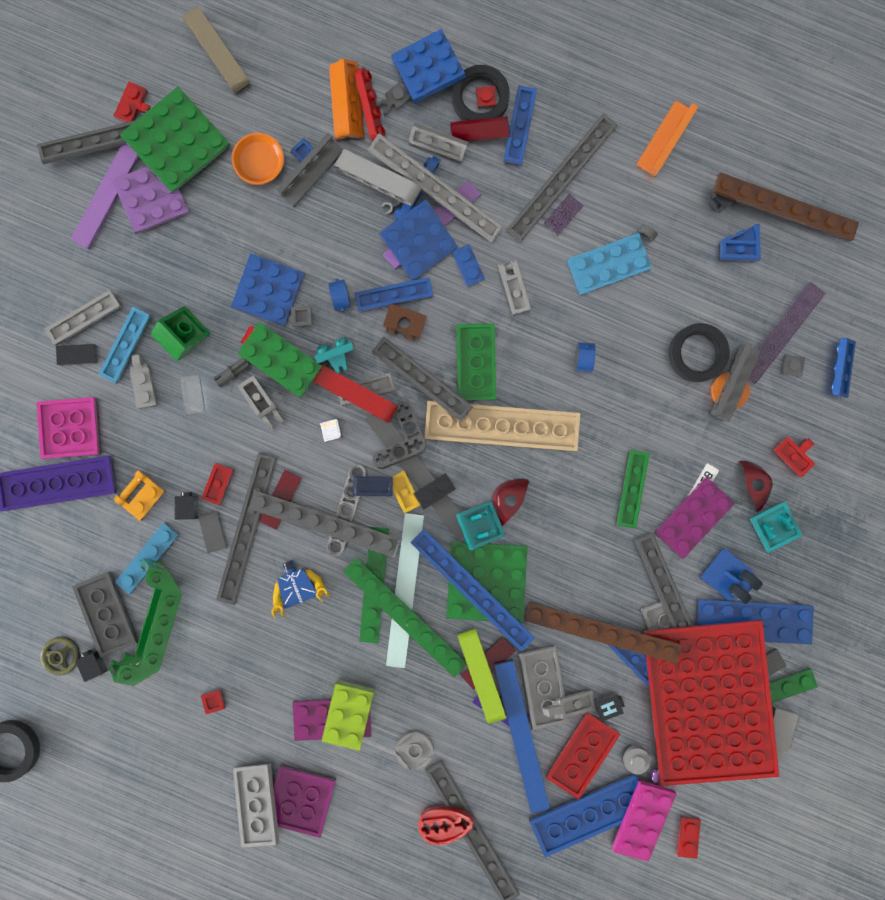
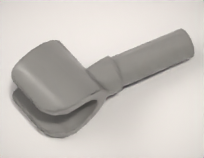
[382,200,403,215]

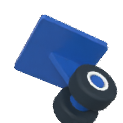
[701,548,763,604]

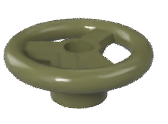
[40,637,79,676]

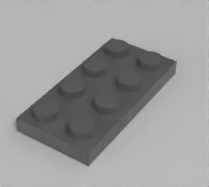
[72,571,138,658]

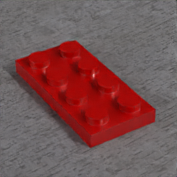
[546,712,621,799]

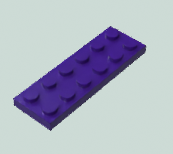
[0,456,116,512]

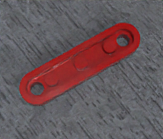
[355,67,386,141]

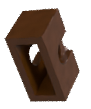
[383,304,427,341]

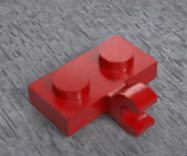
[113,81,151,122]
[773,437,815,477]

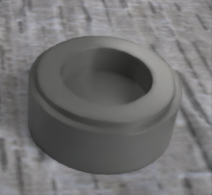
[638,224,658,241]

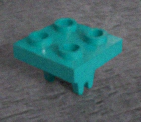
[314,336,354,373]
[456,500,505,550]
[749,501,803,553]

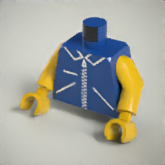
[271,560,330,619]

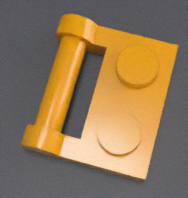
[113,470,166,521]

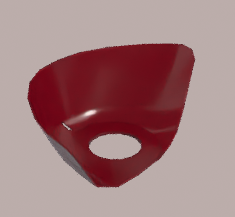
[740,460,773,512]
[491,478,529,526]

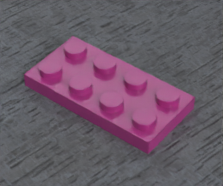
[612,780,677,862]

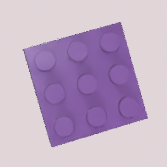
[112,166,189,234]

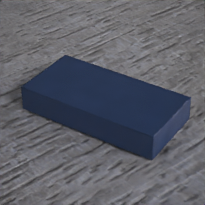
[353,476,393,496]

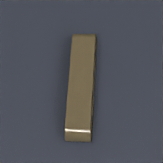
[182,6,250,94]

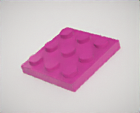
[36,397,100,459]

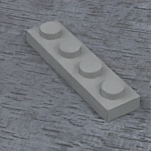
[44,290,122,346]

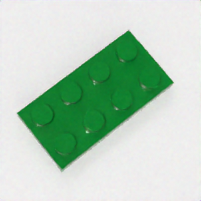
[237,322,323,398]
[456,323,496,401]

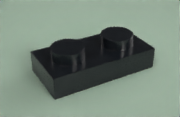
[413,473,456,510]

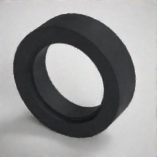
[452,65,510,121]
[669,323,730,382]
[0,720,40,782]

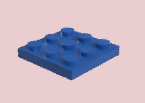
[391,29,466,103]
[378,199,458,280]
[231,253,305,327]

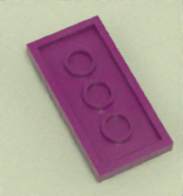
[654,477,735,559]
[292,699,372,741]

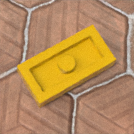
[392,471,420,513]

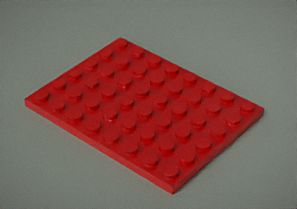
[643,620,780,786]

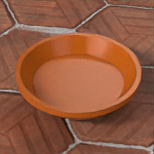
[232,133,284,185]

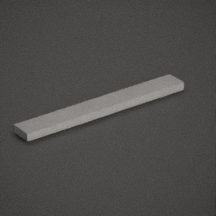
[367,133,503,243]

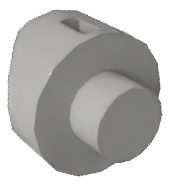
[623,745,650,775]

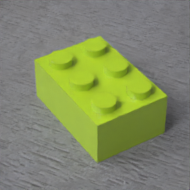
[321,680,375,751]

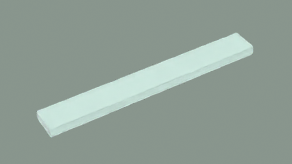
[386,513,424,668]

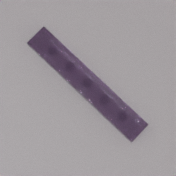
[748,282,826,384]

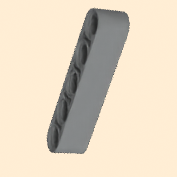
[334,149,422,206]
[327,464,367,556]

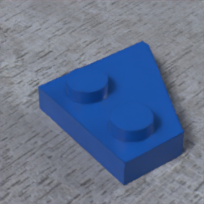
[720,224,761,261]

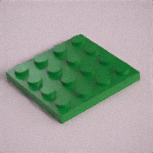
[119,86,230,194]
[446,541,528,623]

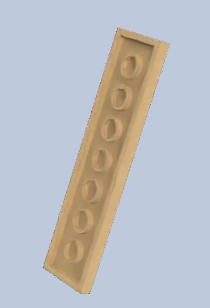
[424,401,580,451]

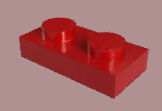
[201,463,234,505]
[676,816,701,859]

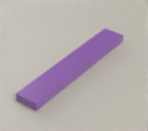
[71,144,139,249]
[382,180,481,269]

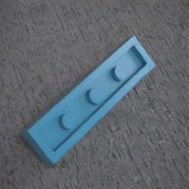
[98,307,152,384]
[115,523,180,594]

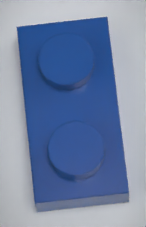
[452,244,485,287]

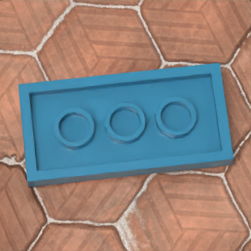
[567,233,652,296]

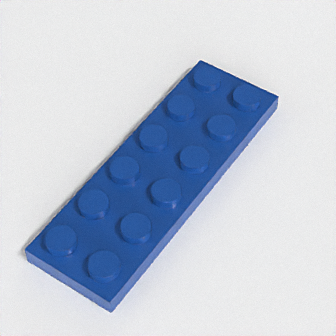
[696,599,814,645]
[529,774,638,857]

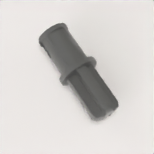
[214,358,250,387]

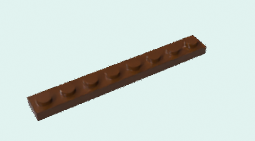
[712,173,859,241]
[524,602,681,664]

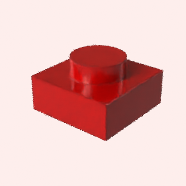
[476,86,497,109]
[201,689,226,714]

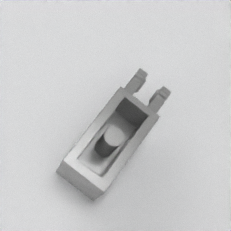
[238,375,285,431]
[772,705,799,764]

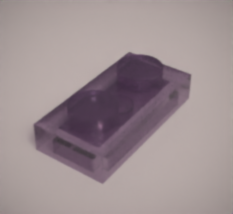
[544,194,584,236]

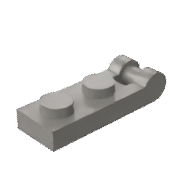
[498,259,531,316]

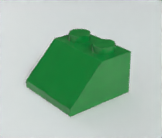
[151,306,210,361]

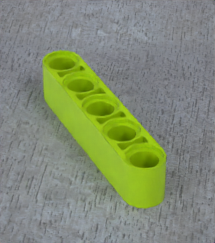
[457,628,507,725]

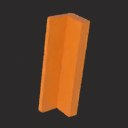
[329,58,364,140]
[637,101,699,176]

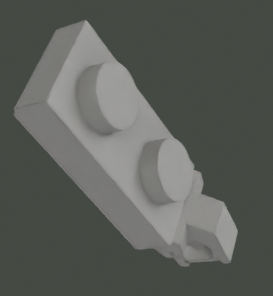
[130,354,157,409]
[543,690,596,719]

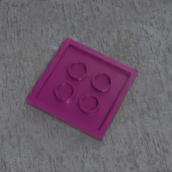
[274,765,336,838]

